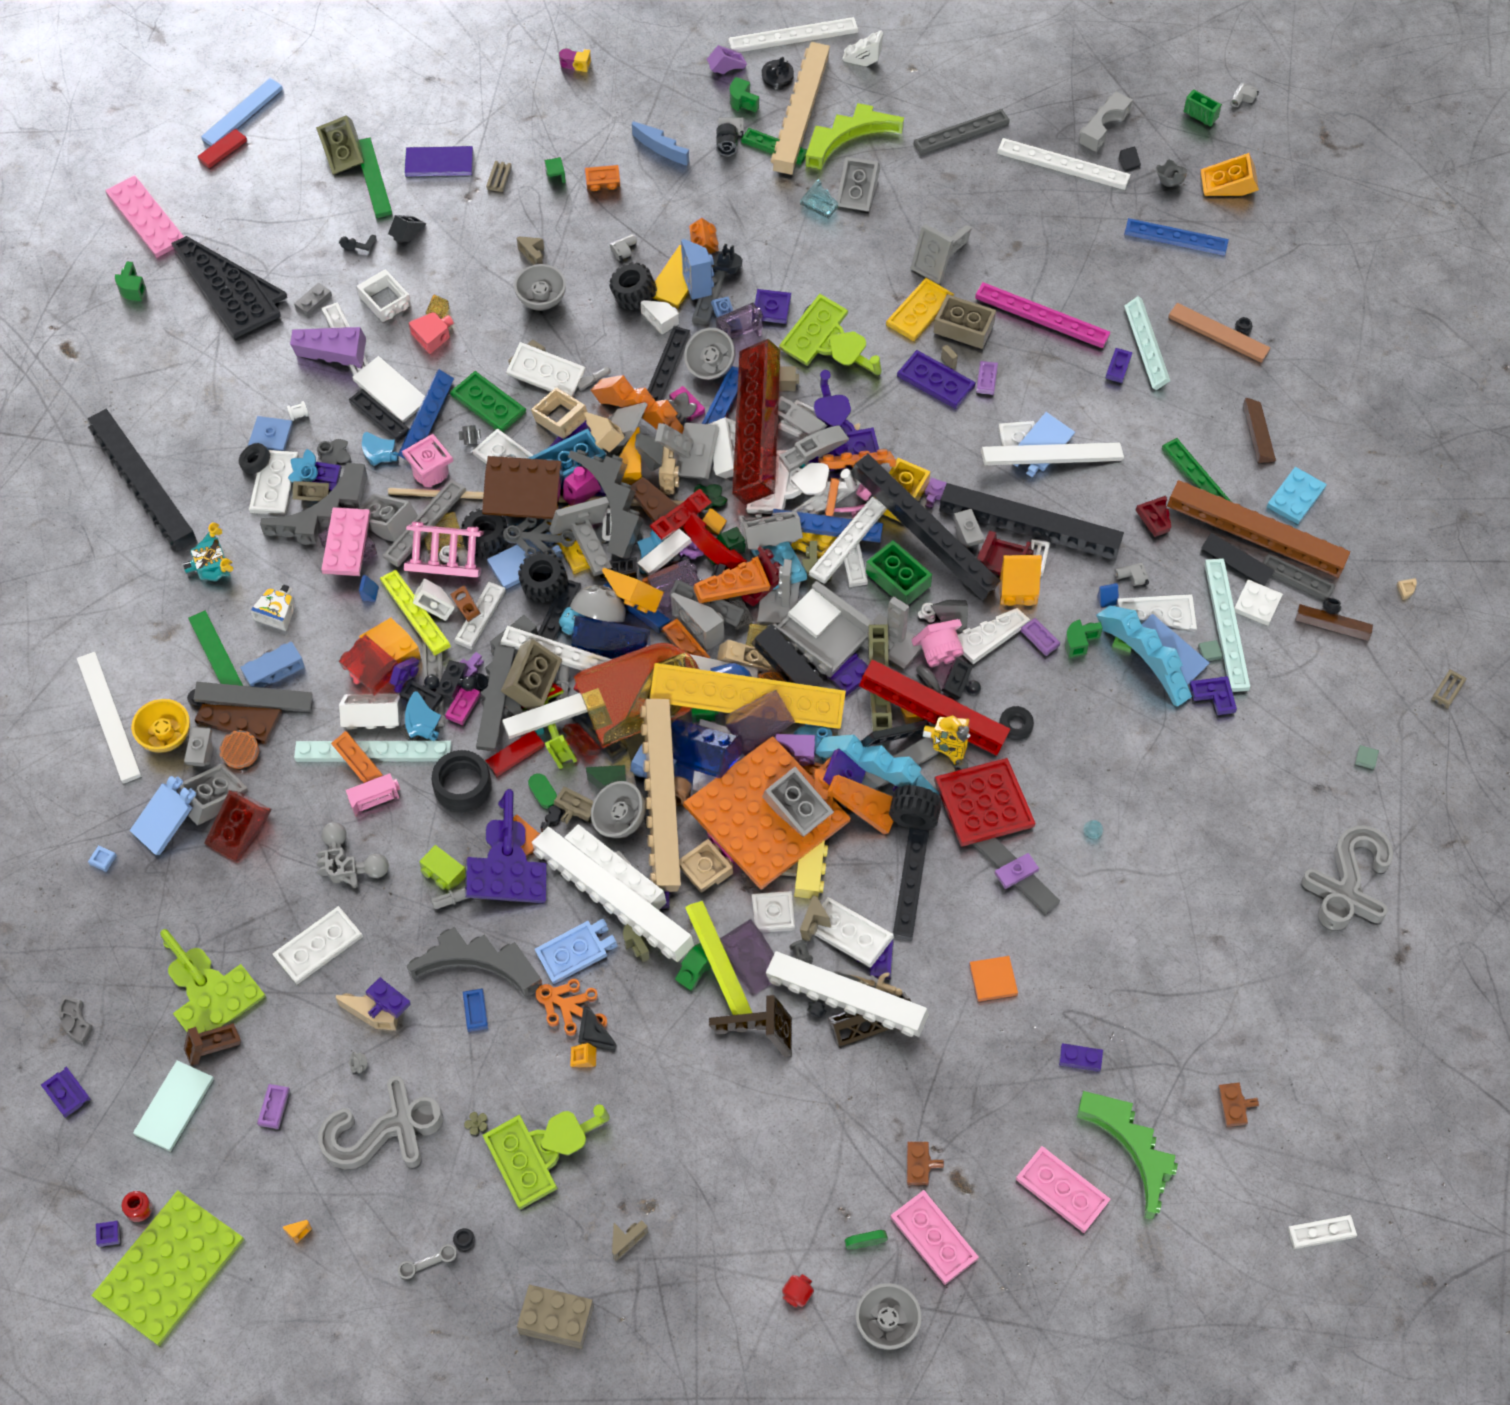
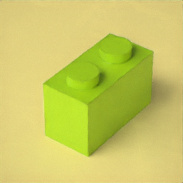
[419,845,466,891]

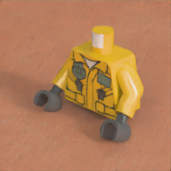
[923,716,970,771]

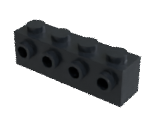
[751,624,822,686]

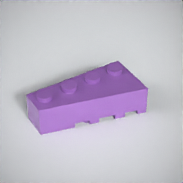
[290,327,366,368]

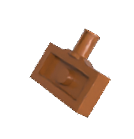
[1218,1082,1259,1127]
[907,1142,944,1185]

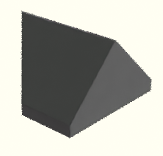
[635,433,663,471]
[930,600,968,634]

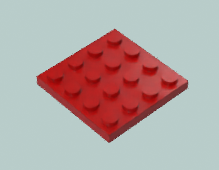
[934,758,1036,847]

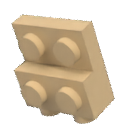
[659,446,679,495]
[679,839,734,893]

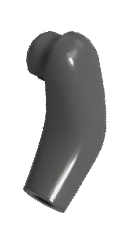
[916,665,941,694]

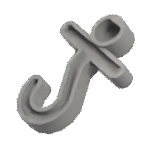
[1301,826,1393,930]
[318,1076,443,1170]

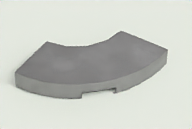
[59,995,93,1046]

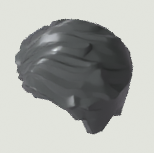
[1156,159,1187,187]

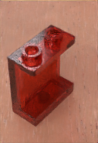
[339,634,398,696]

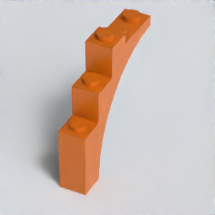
[591,375,684,434]

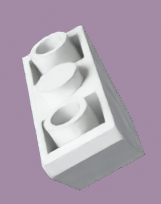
[842,30,883,66]

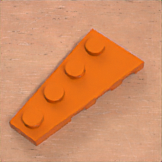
[818,449,896,469]
[693,556,770,604]

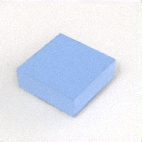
[88,845,117,872]

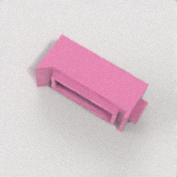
[346,773,400,817]

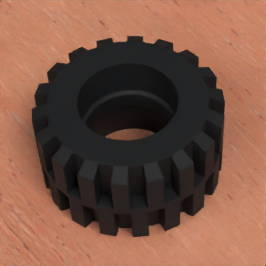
[609,262,657,310]
[461,508,508,558]
[518,551,568,603]
[889,785,942,830]

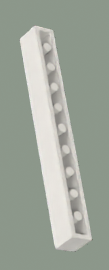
[532,827,694,962]

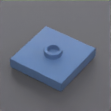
[248,416,293,451]

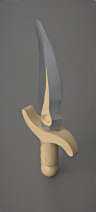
[833,970,902,996]

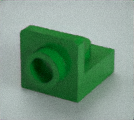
[692,708,719,723]

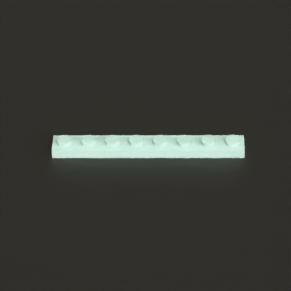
[1204,559,1250,692]
[294,741,452,762]

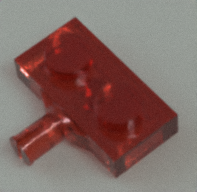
[562,723,601,756]

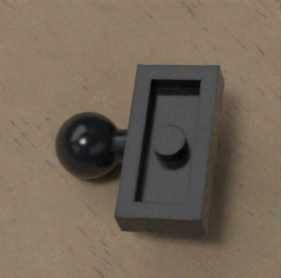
[941,658,981,700]
[435,660,476,700]
[399,674,443,711]

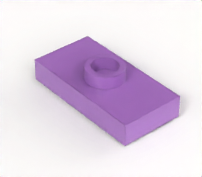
[976,361,998,395]
[1021,618,1061,656]
[994,853,1039,889]
[257,1084,290,1129]

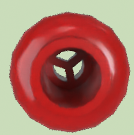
[121,1191,153,1222]
[782,1274,814,1308]

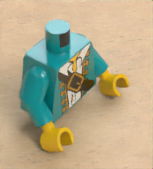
[183,522,233,581]

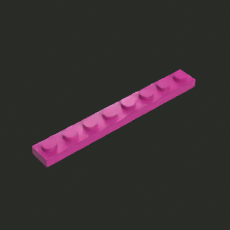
[975,282,1111,348]

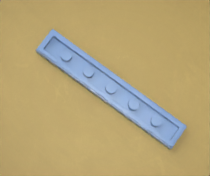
[201,78,283,146]

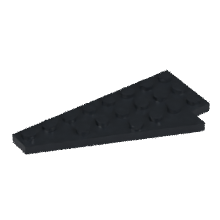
[171,236,288,339]

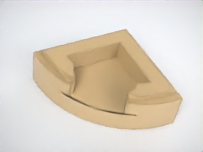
[1397,578,1417,600]

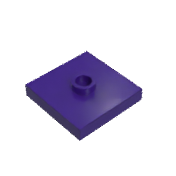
[752,289,791,324]
[823,748,866,785]

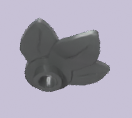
[668,392,697,424]
[317,439,351,465]

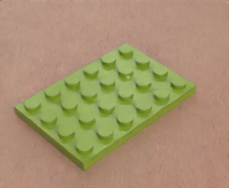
[91,1190,245,1347]

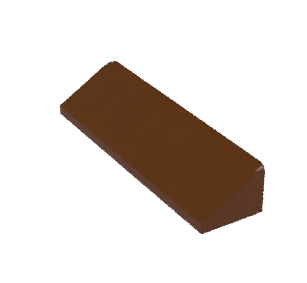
[1243,398,1276,463]
[1295,604,1373,641]

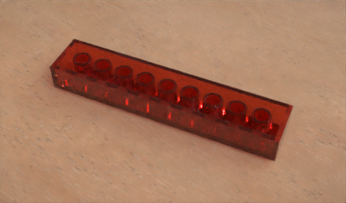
[732,339,781,505]

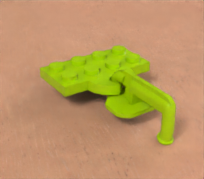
[779,293,882,375]
[160,929,266,1033]
[482,1104,610,1210]

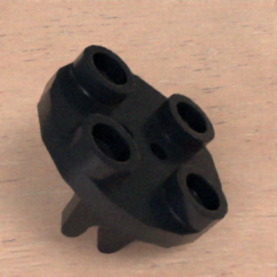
[761,56,794,88]
[711,243,743,274]

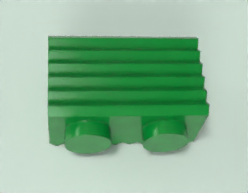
[1183,89,1222,126]

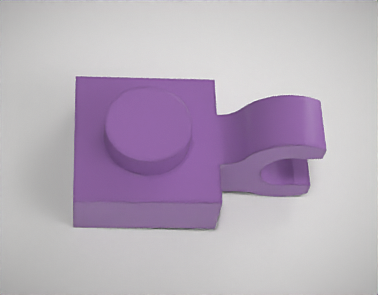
[925,478,946,509]
[460,652,484,677]

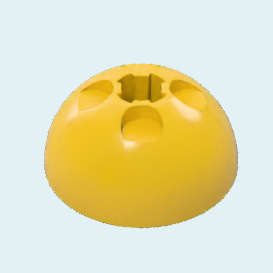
[131,699,190,753]

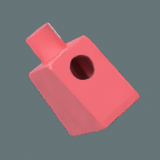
[409,312,454,354]

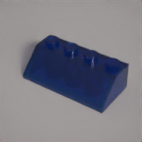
[571,616,651,661]
[671,719,743,778]

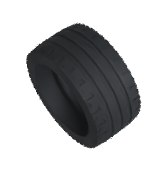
[431,750,492,813]

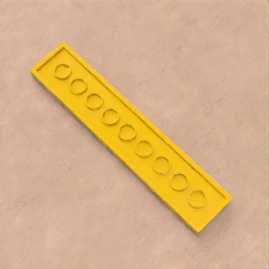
[649,663,846,729]

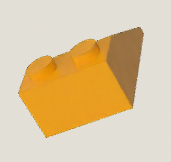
[1200,153,1259,196]
[619,427,642,485]
[999,555,1042,606]
[602,567,664,613]
[359,618,421,677]

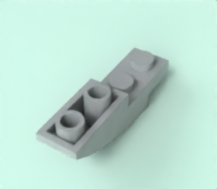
[764,394,827,436]
[779,425,849,472]

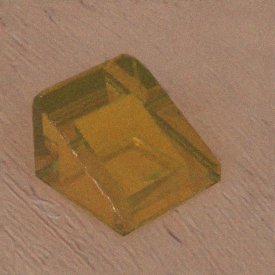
[425,294,450,319]

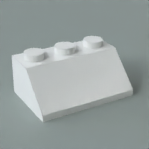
[339,693,402,729]

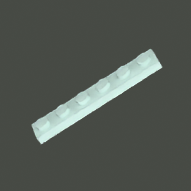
[1124,296,1170,390]

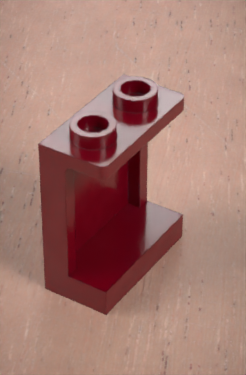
[977,531,1034,576]
[741,546,782,606]

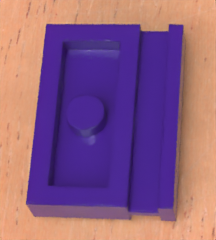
[303,462,342,492]
[827,653,868,697]
[41,1066,91,1118]

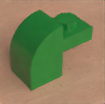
[729,77,759,112]
[115,261,146,301]
[1064,619,1103,658]
[675,943,711,990]

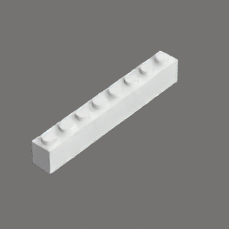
[766,951,929,1037]

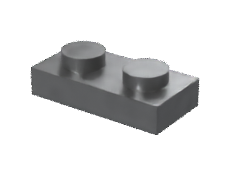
[294,282,332,316]

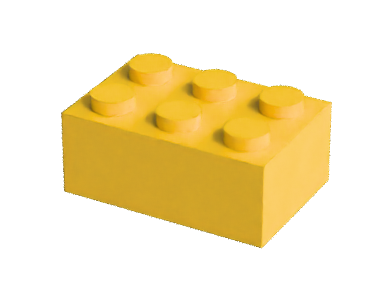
[874,458,931,522]

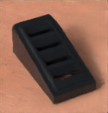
[600,557,638,580]

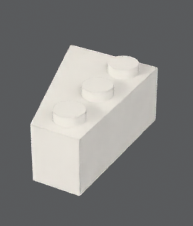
[709,417,745,479]

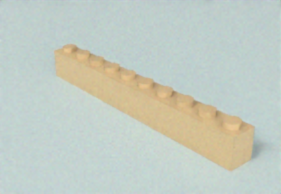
[771,42,830,175]
[640,699,681,892]

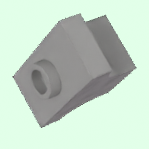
[954,509,984,547]
[184,727,213,766]

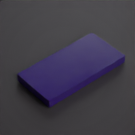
[404,146,473,177]
[897,350,976,409]

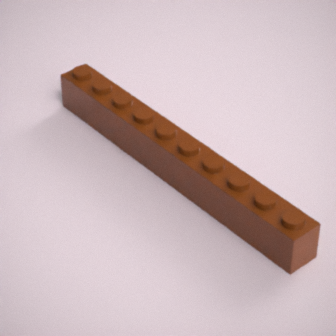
[1167,480,1351,578]

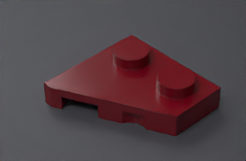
[1135,495,1172,537]

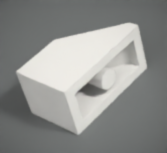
[641,300,679,335]
[413,578,455,621]

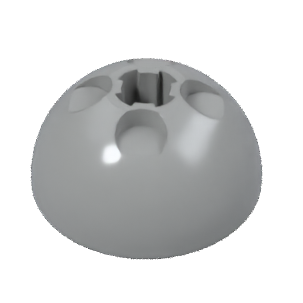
[514,264,566,311]
[684,328,735,380]
[570,585,626,622]
[591,781,646,838]
[856,1283,922,1350]

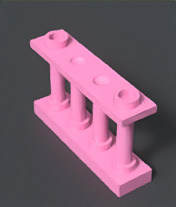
[404,522,484,577]

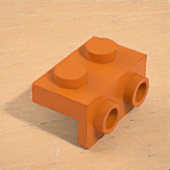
[585,165,620,191]
[689,218,719,254]

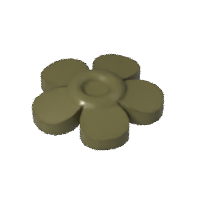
[464,1112,488,1135]

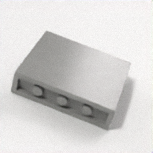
[773,581,875,677]

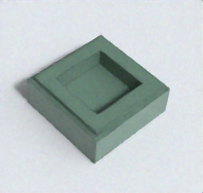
[1198,640,1222,661]
[1355,745,1379,770]

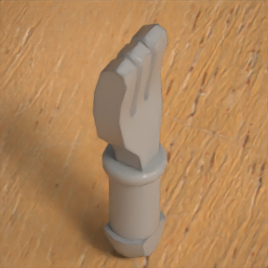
[578,367,611,391]

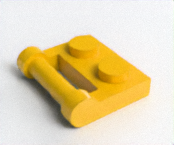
[791,532,838,559]

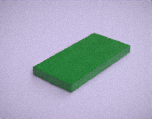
[450,371,526,432]

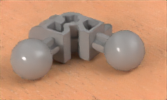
[316,822,389,888]

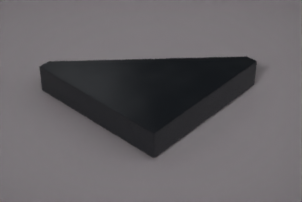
[578,1004,617,1050]

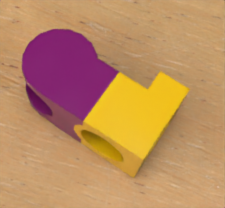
[559,48,591,72]

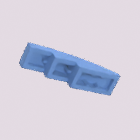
[632,121,689,166]

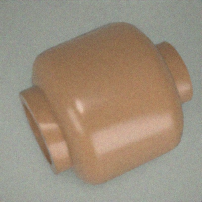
[674,777,692,806]

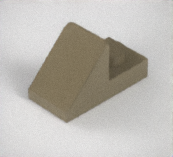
[516,236,544,265]
[292,481,329,501]
[800,896,831,941]
[612,1220,648,1261]

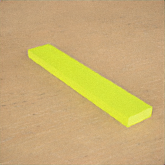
[380,570,451,656]
[685,901,753,1015]

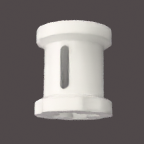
[287,401,309,421]

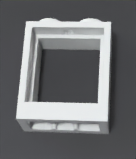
[357,269,411,323]

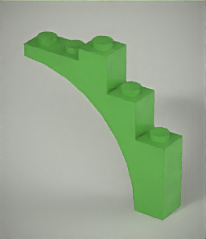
[1077,1091,1178,1220]

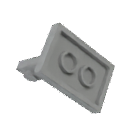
[910,224,972,284]
[655,423,720,480]
[549,497,612,576]
[757,559,800,626]
[862,596,922,672]

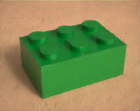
[866,540,933,605]

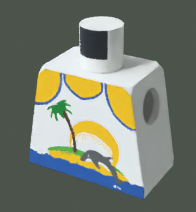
[251,585,295,631]

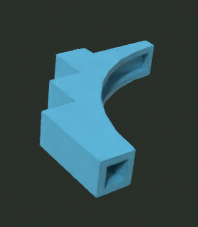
[1096,605,1192,706]
[815,735,939,795]

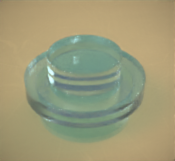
[1083,820,1103,840]

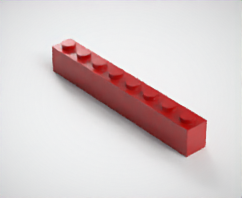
[859,659,1010,756]

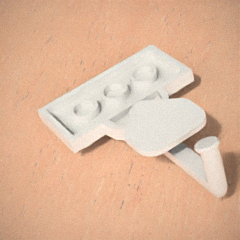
[746,450,856,514]

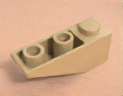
[584,412,625,452]
[717,640,776,672]
[336,993,398,1030]

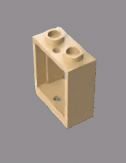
[531,388,587,439]

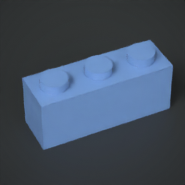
[240,641,305,688]

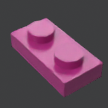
[669,386,705,421]
[445,687,481,725]

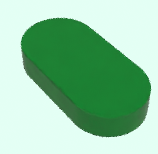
[528,773,557,809]
[844,1230,888,1250]

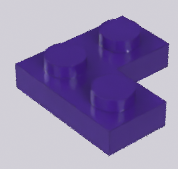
[1190,676,1237,715]

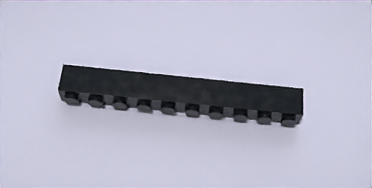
[87,408,197,552]
[851,453,1000,601]
[939,483,1124,560]

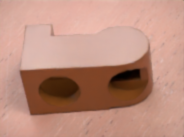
[450,586,481,622]

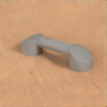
[398,1244,457,1279]

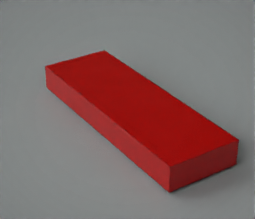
[197,129,247,169]
[485,731,545,777]

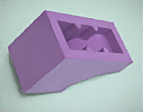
[707,45,747,74]
[776,734,815,766]

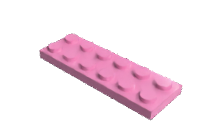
[105,175,184,258]

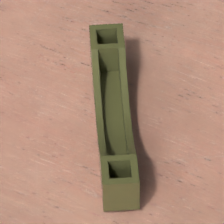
[867,624,892,732]

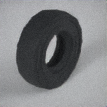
[239,443,270,474]
[999,706,1034,740]

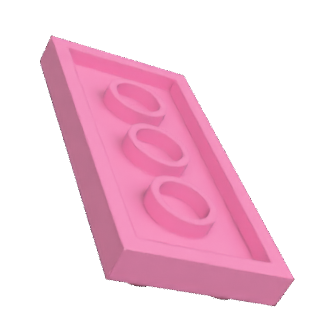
[321,508,370,576]
[1016,1146,1111,1234]
[890,1190,979,1285]

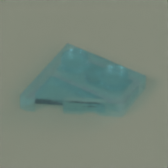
[800,180,838,219]

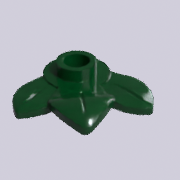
[694,484,728,510]

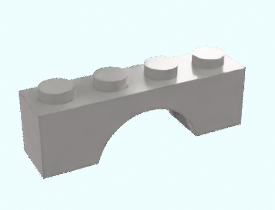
[1079,91,1133,152]

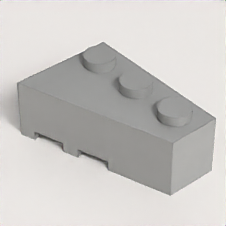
[739,511,803,550]

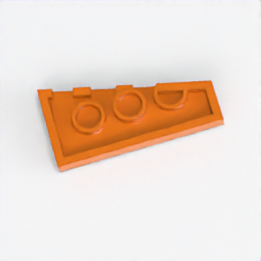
[827,775,893,834]

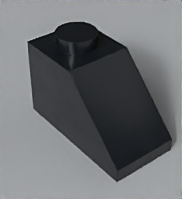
[388,215,426,243]

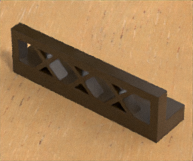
[828,992,911,1047]

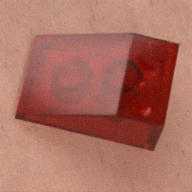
[204,790,272,861]

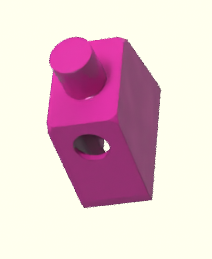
[563,466,601,506]

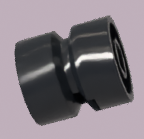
[716,123,737,156]

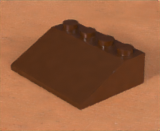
[482,456,563,519]

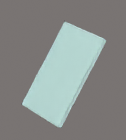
[133,1061,214,1152]

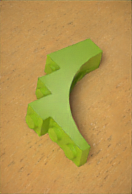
[806,103,904,169]

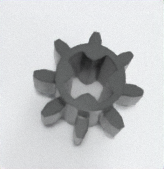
[459,425,481,445]

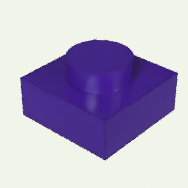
[96,1220,120,1247]

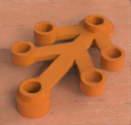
[536,979,608,1036]

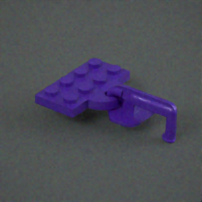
[808,370,879,471]
[465,789,546,903]

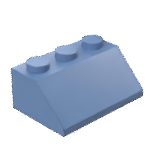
[681,239,714,300]

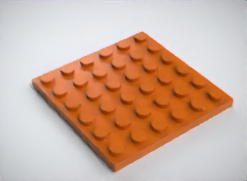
[683,736,851,890]

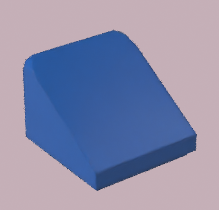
[359,575,379,602]
[1097,583,1119,608]

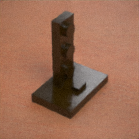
[709,995,792,1057]

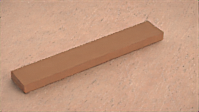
[1168,303,1271,363]

